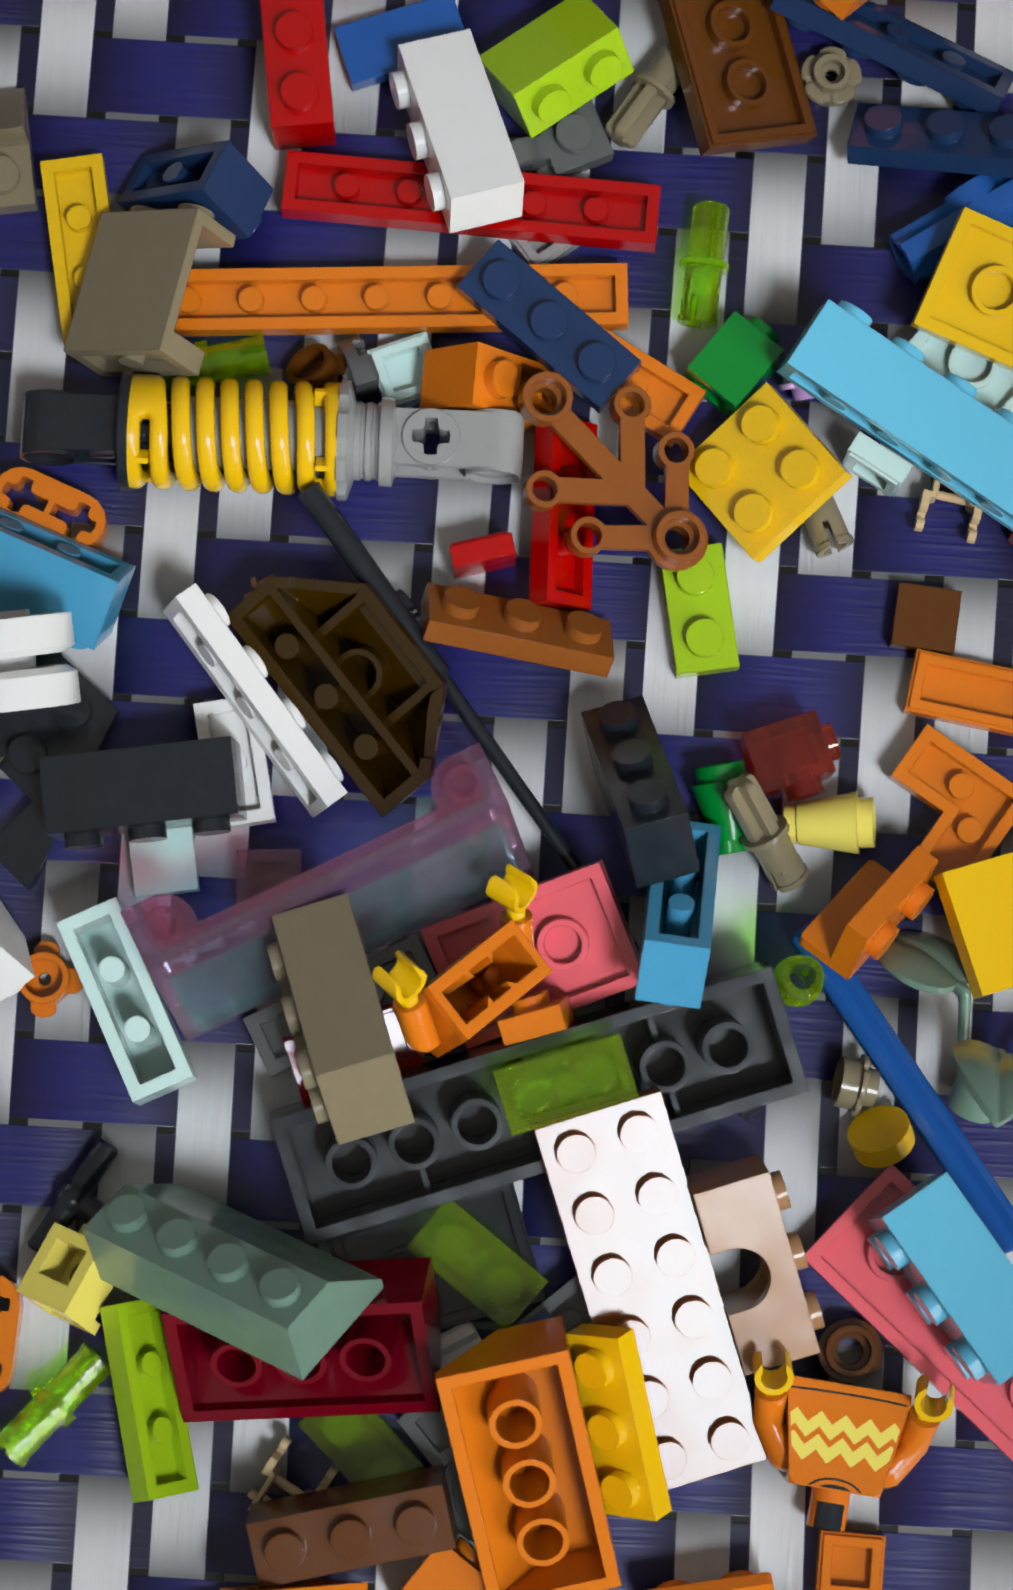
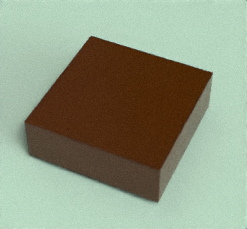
[889,582,962,656]

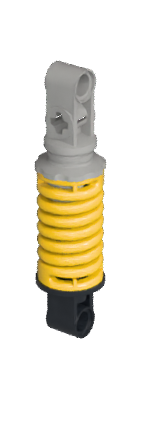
[19,370,525,501]

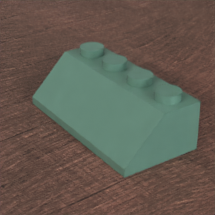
[83,1183,384,1380]

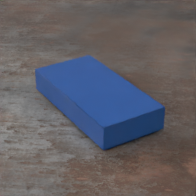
[334,0,464,91]

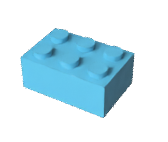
[867,1172,1013,1385]

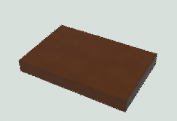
[658,0,818,156]

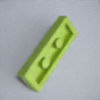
[99,1300,199,1503]

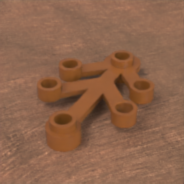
[518,371,708,572]

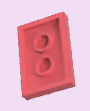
[420,859,640,1049]

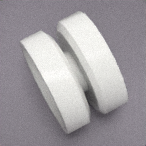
[0,609,81,713]

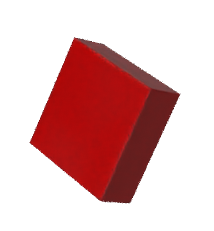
[449,531,516,580]

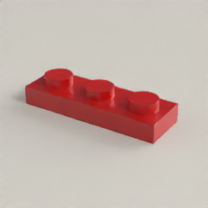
[529,420,598,612]

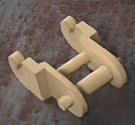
[913,478,982,544]
[247,1435,338,1511]

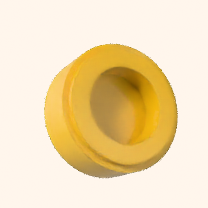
[847,1105,915,1168]

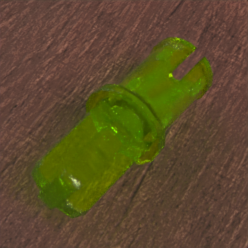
[677,201,730,329]

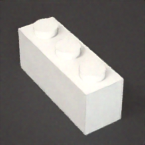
[389,29,525,233]

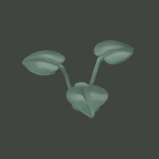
[878,930,1013,1128]

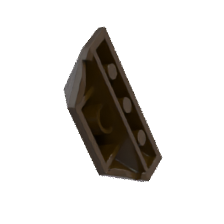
[228,575,448,817]

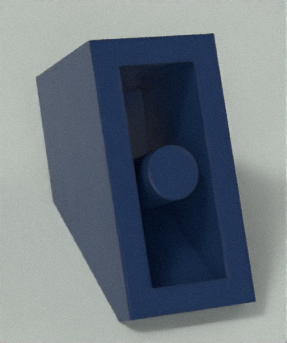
[118,140,274,240]

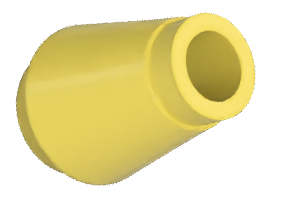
[783,791,876,854]

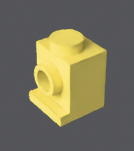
[16,1222,114,1336]

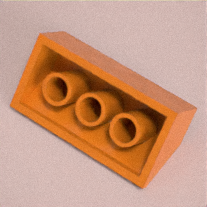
[435,1316,621,1590]

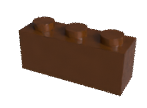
[246,1464,457,1589]

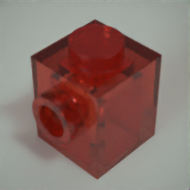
[738,710,841,803]

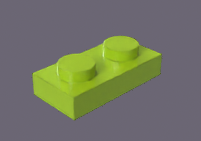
[660,543,740,679]

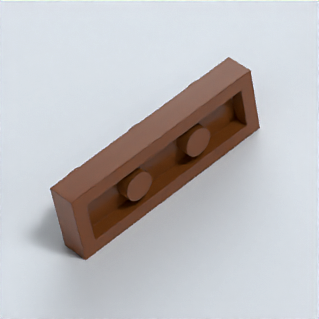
[421,582,615,678]

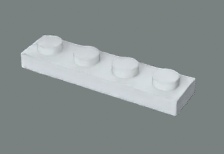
[163,583,348,818]

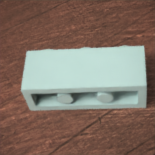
[56,897,199,1106]

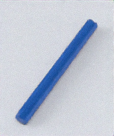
[791,922,1013,1253]

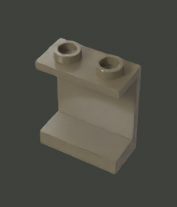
[63,203,236,377]

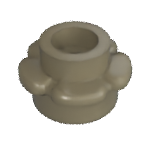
[800,46,862,107]
[831,1054,880,1117]

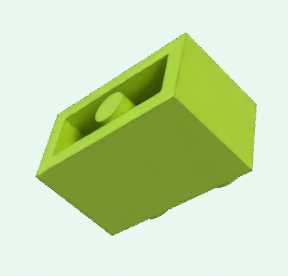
[480,0,635,139]

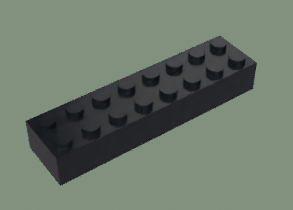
[269,960,809,1245]

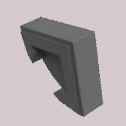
[336,335,379,401]

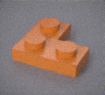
[888,724,1013,889]

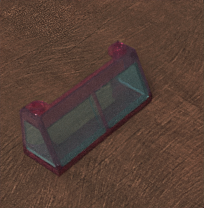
[120,742,534,1041]

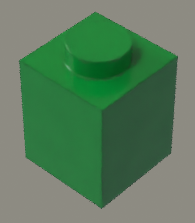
[685,310,784,418]

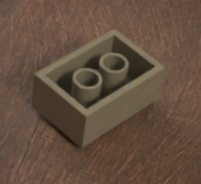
[266,893,415,1145]

